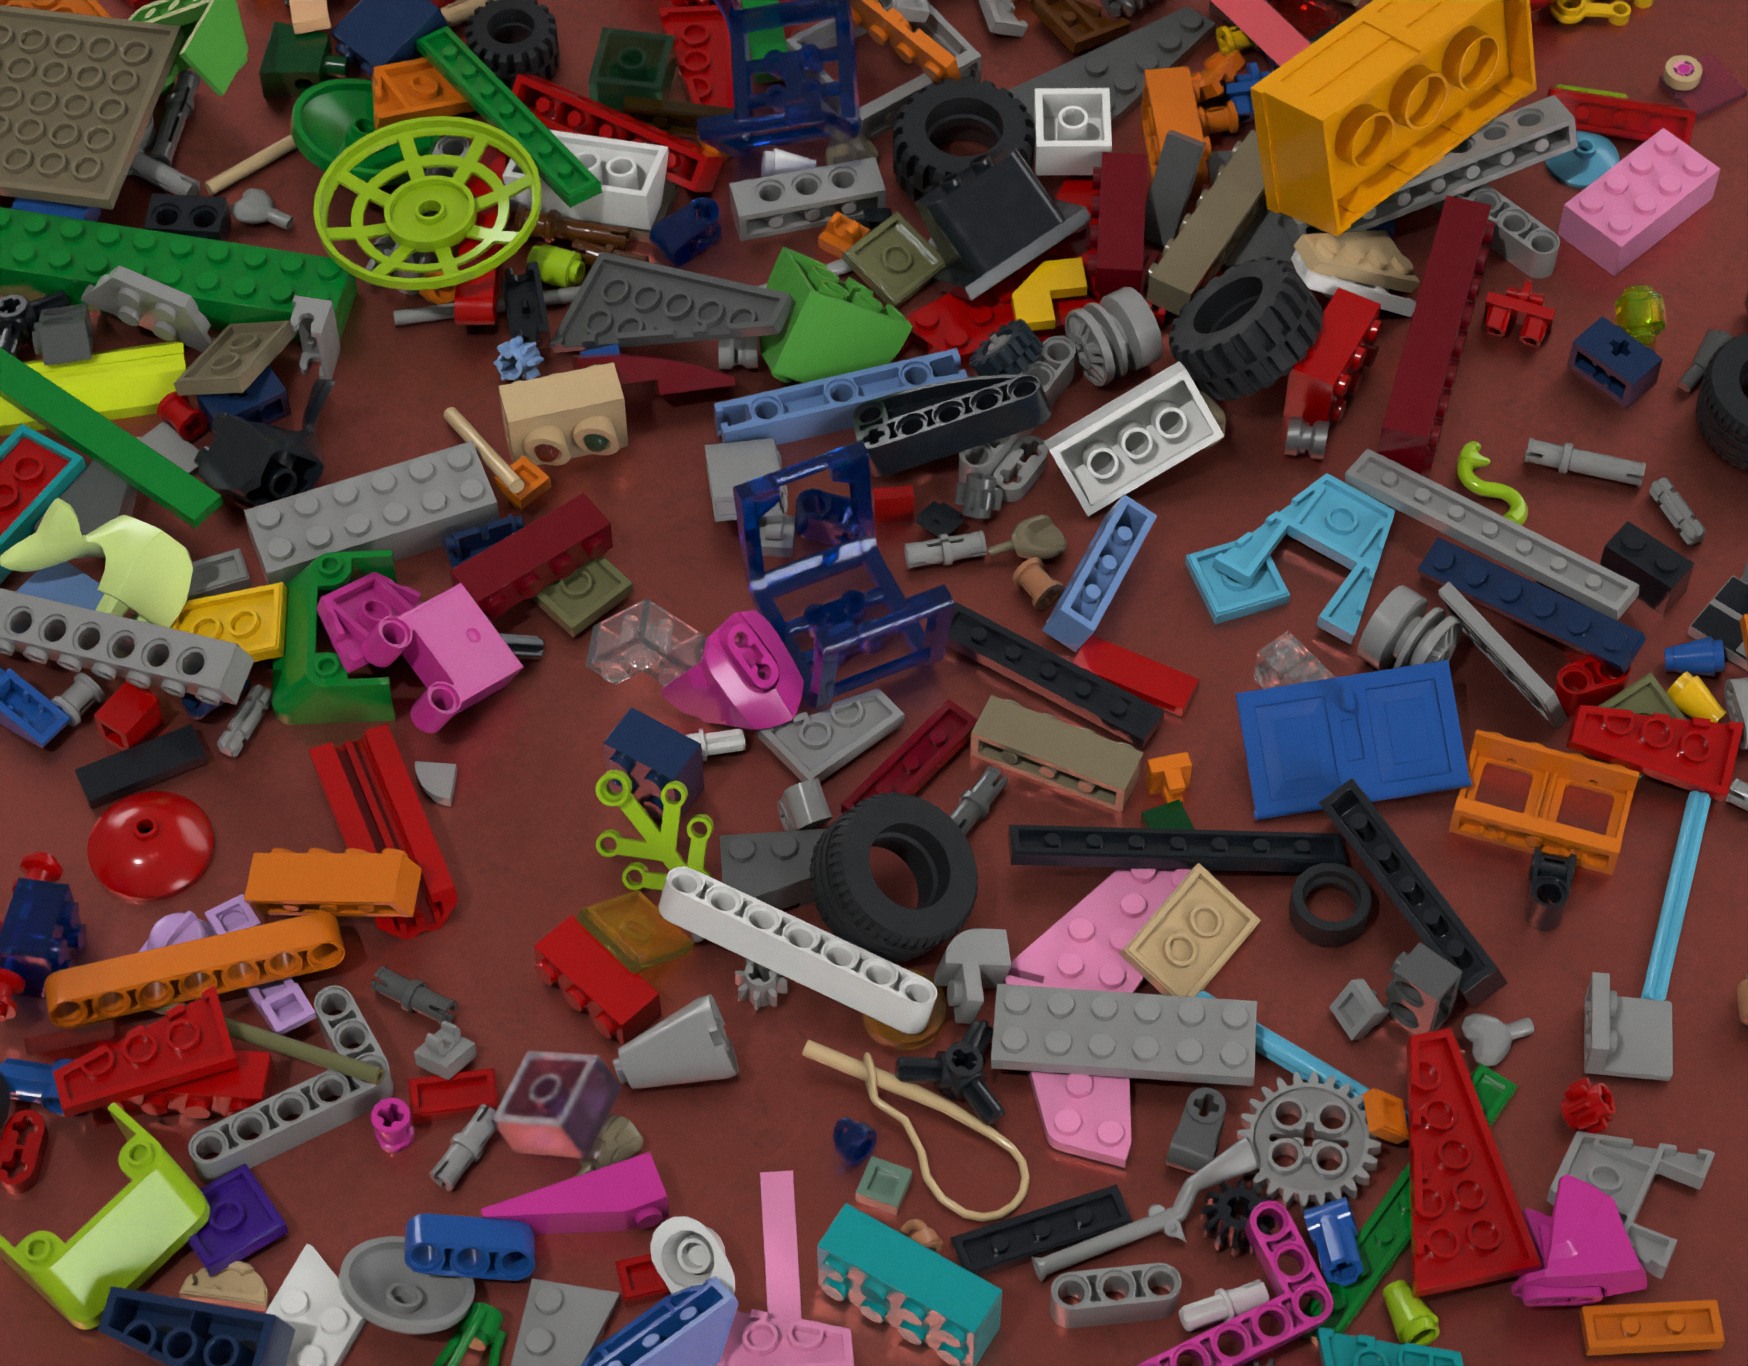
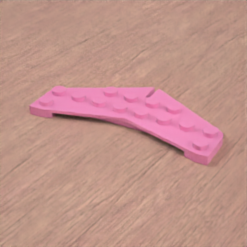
[1003,868,1209,1168]

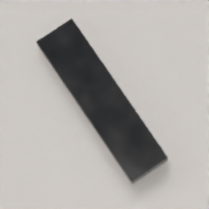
[950,1184,1133,1278]

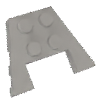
[1546,1131,1715,1279]

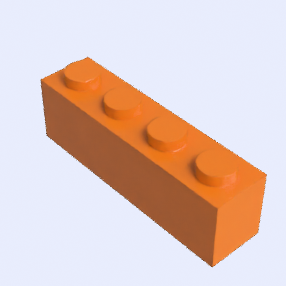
[244,848,422,917]

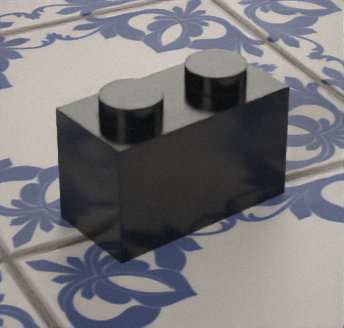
[1600,521,1695,616]

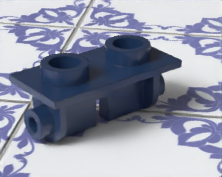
[442,513,524,568]

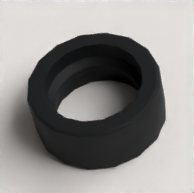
[1289,863,1372,947]

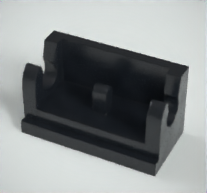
[501,261,551,350]

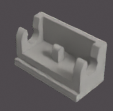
[291,296,341,380]

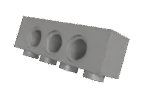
[729,157,886,241]

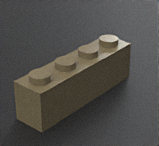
[970,695,1144,813]

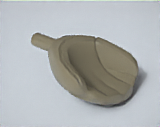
[825,113,880,166]
[988,515,1067,559]
[575,1113,643,1177]

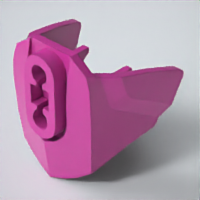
[661,609,804,730]
[1511,1174,1647,1306]

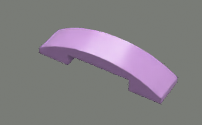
[204,894,317,1035]

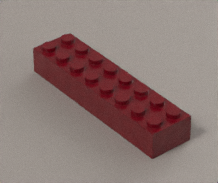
[1377,195,1495,475]

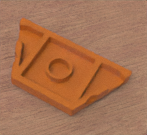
[371,58,476,130]

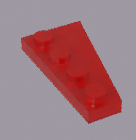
[658,4,735,114]
[1566,705,1744,801]
[53,985,238,1117]

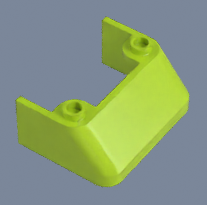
[0,1102,210,1329]

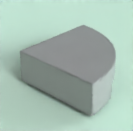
[415,761,457,806]

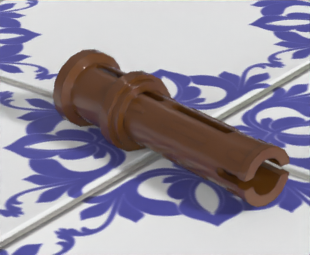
[514,204,630,251]

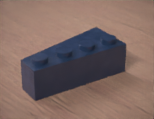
[98,1286,296,1366]

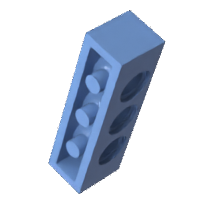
[1042,494,1157,652]

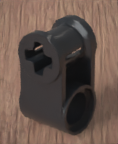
[1525,847,1577,931]

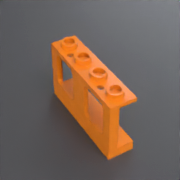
[1449,729,1640,875]

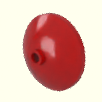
[87,791,214,902]

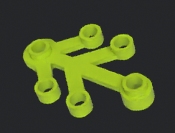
[596,770,714,890]

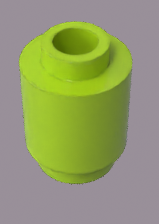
[526,244,586,288]

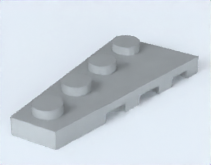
[511,1279,621,1366]

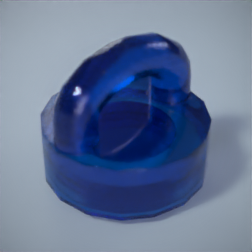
[833,1117,877,1166]

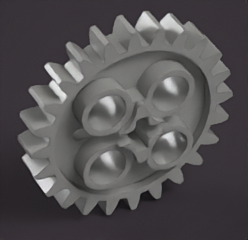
[1237,1072,1381,1213]

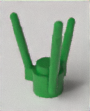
[433,1302,507,1366]

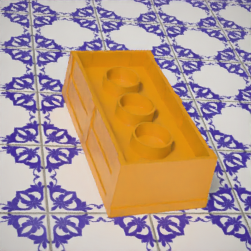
[1250,0,1537,237]

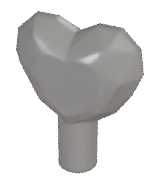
[230,188,294,230]
[1461,1013,1534,1067]

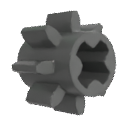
[955,473,1003,519]

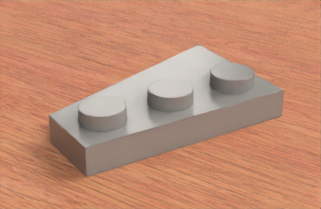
[757,688,905,782]

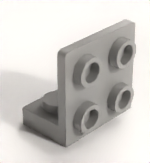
[1584,972,1673,1081]

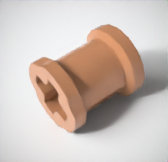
[1012,557,1064,610]

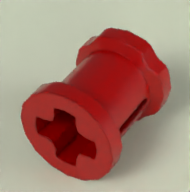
[157,391,208,441]

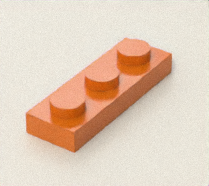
[1579,1299,1725,1356]

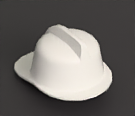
[650,1216,735,1295]

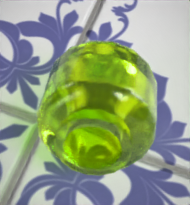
[1615,285,1667,345]

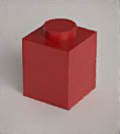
[94,681,164,751]

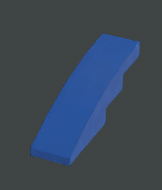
[0,667,71,748]

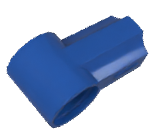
[0,1058,76,1116]
[1303,1197,1364,1286]

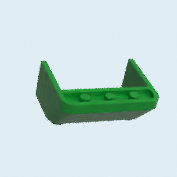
[271,550,398,725]

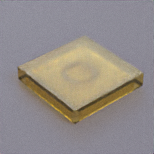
[576,890,694,974]

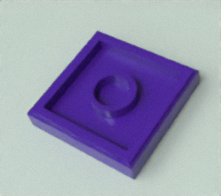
[187,1163,289,1277]

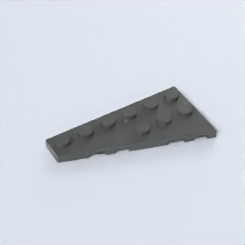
[1009,6,1216,131]
[549,251,795,353]

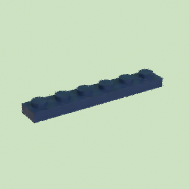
[1417,537,1646,673]

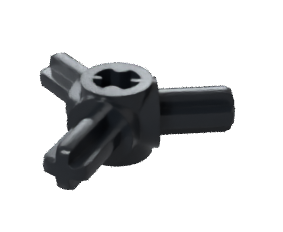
[0,290,70,358]
[895,1019,1005,1126]

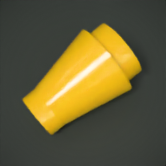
[1666,671,1728,723]

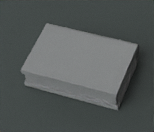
[704,438,788,522]

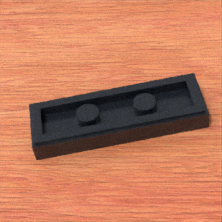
[75,724,208,809]

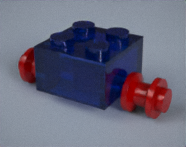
[0,852,86,1023]

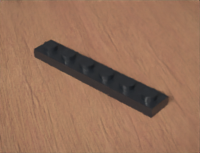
[934,602,1164,749]

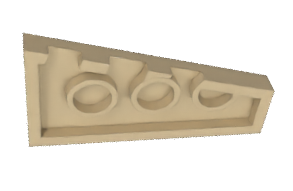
[1293,230,1421,293]

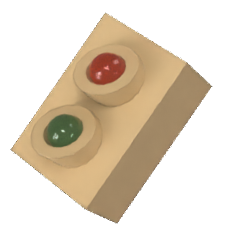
[498,362,628,466]

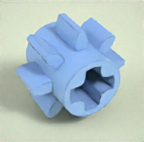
[493,335,544,382]

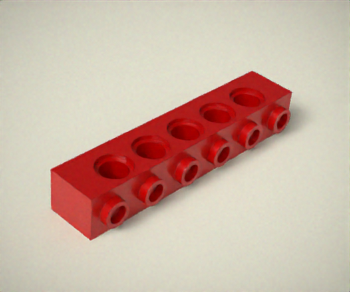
[512,74,725,192]

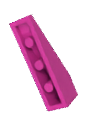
[480,1152,669,1234]

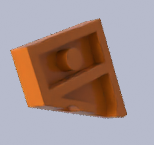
[1191,50,1246,104]

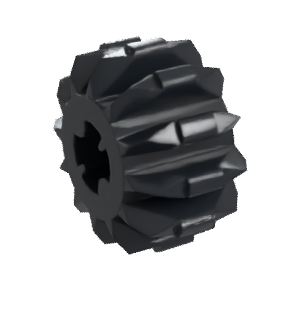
[1200,1179,1276,1258]

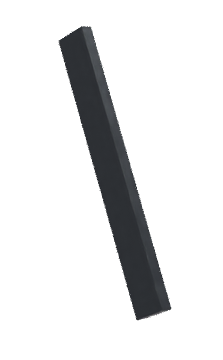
[1008,825,1347,872]

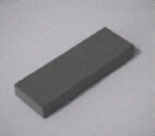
[1144,130,1206,247]

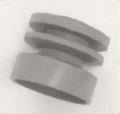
[1065,287,1163,386]
[1357,585,1463,671]

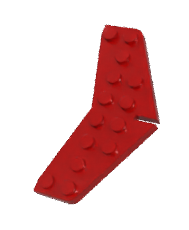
[906,175,1110,365]

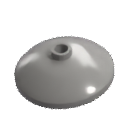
[339,1236,475,1335]

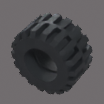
[465,0,560,91]

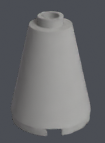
[613,994,739,1089]

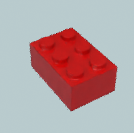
[1283,287,1383,427]

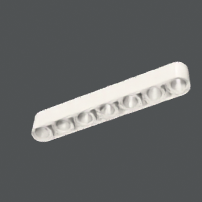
[658,867,938,1034]

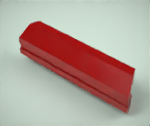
[308,723,458,940]

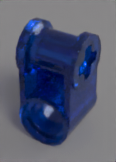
[649,197,721,267]
[795,488,874,550]

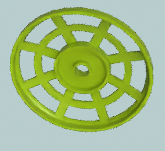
[313,116,542,291]

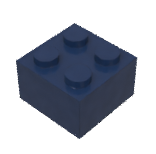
[603,707,704,820]

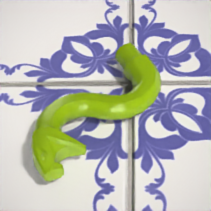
[1457,441,1528,526]

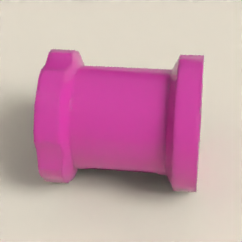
[371,1098,415,1153]

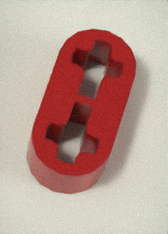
[0,1110,49,1194]

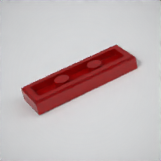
[1072,635,1199,717]

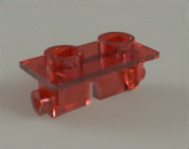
[1270,0,1343,37]

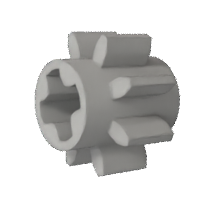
[735,958,788,1010]

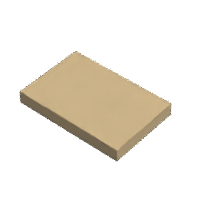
[1119,863,1261,997]

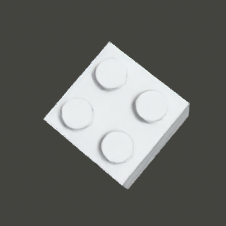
[1034,88,1112,175]

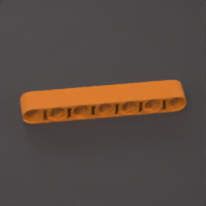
[44,912,345,1028]

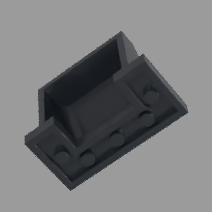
[914,143,1092,300]

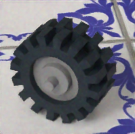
[969,319,1043,376]

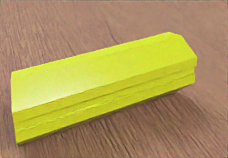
[0,341,186,436]

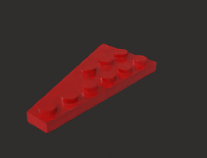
[1407,1028,1542,1298]

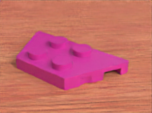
[316,572,423,673]

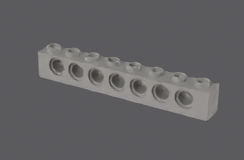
[1282,95,1578,244]
[0,588,254,706]

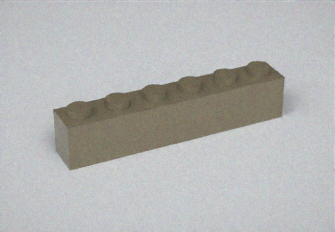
[1145,129,1266,316]

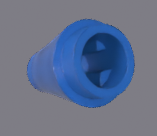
[1664,636,1725,676]

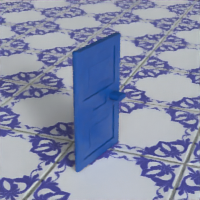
[1235,660,1472,820]

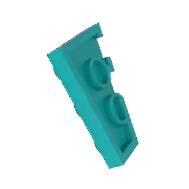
[1315,1327,1463,1366]

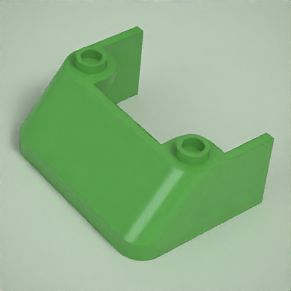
[128,0,249,97]

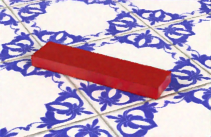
[1547,87,1697,146]

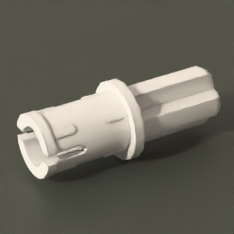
[685,728,746,761]
[1179,1279,1269,1332]

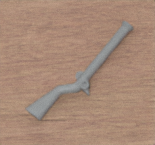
[1031,1136,1257,1282]

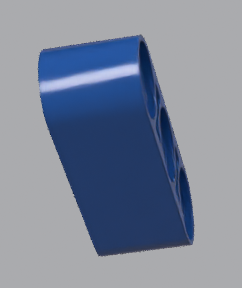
[404,1213,535,1281]

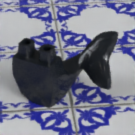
[194,379,335,506]

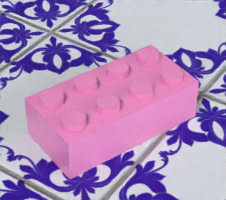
[1558,128,1720,276]

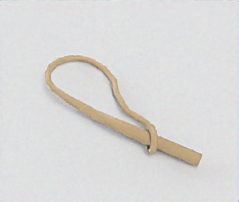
[802,1040,1030,1222]

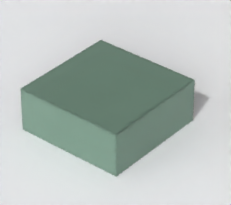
[855,1156,913,1215]

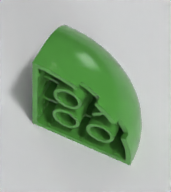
[759,247,913,383]

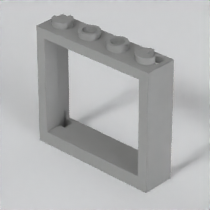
[786,0,982,141]

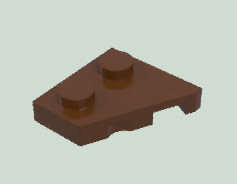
[1031,0,1131,54]

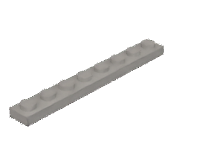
[1345,448,1640,621]

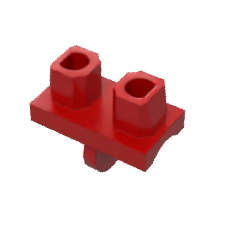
[1484,280,1556,347]

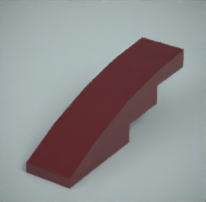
[572,353,736,395]

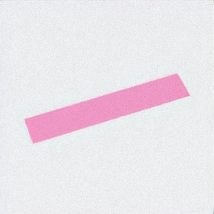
[760,1170,802,1322]

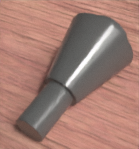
[1678,330,1733,392]

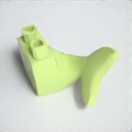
[0,498,193,628]

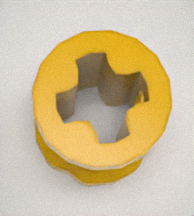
[1216,25,1260,55]

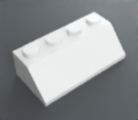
[503,130,669,230]
[1044,361,1224,516]

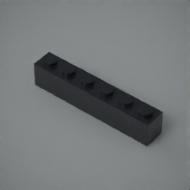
[1318,778,1508,1008]

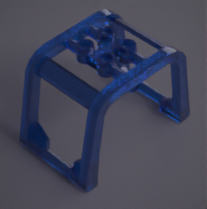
[697,0,860,158]
[733,440,954,709]

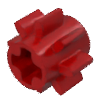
[1560,1077,1616,1134]

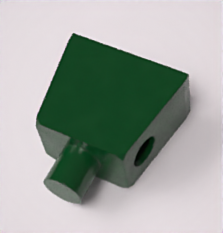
[259,22,350,98]

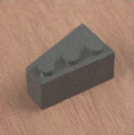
[720,829,826,910]

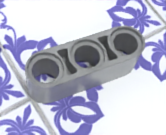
[1049,1263,1181,1328]

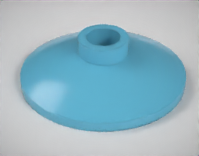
[1545,130,1620,188]

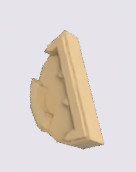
[179,1261,269,1311]

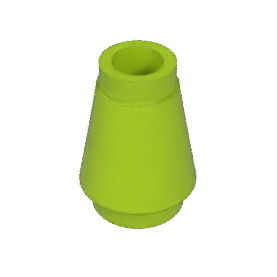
[1382,1280,1440,1346]

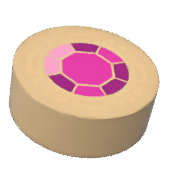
[1663,55,1702,91]

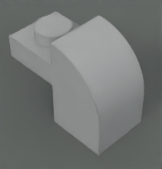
[934,928,1012,1024]

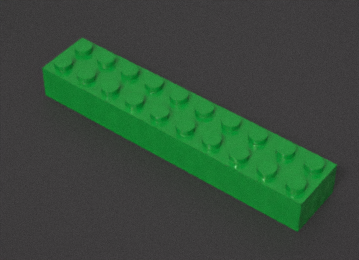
[0,207,358,343]

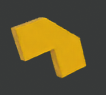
[1011,258,1087,331]

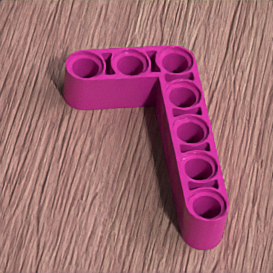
[1137,1201,1333,1366]

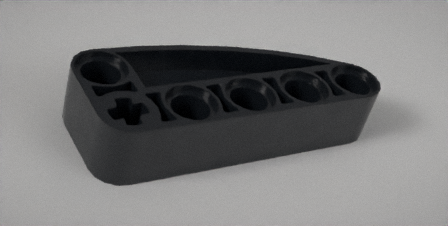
[852,375,1051,477]

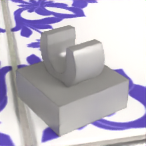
[753,515,796,557]
[1329,978,1390,1041]
[414,1020,477,1081]

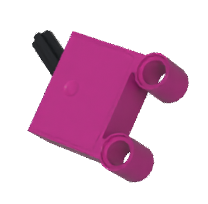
[362,583,545,733]

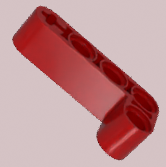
[1536,581,1631,717]

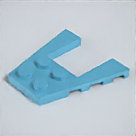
[1212,473,1396,645]

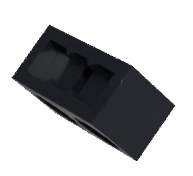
[144,193,232,242]

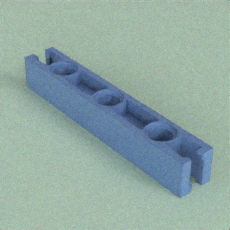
[714,348,968,445]

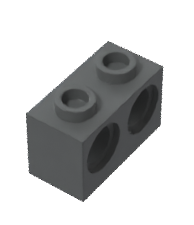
[32,303,94,365]
[1385,942,1462,1035]

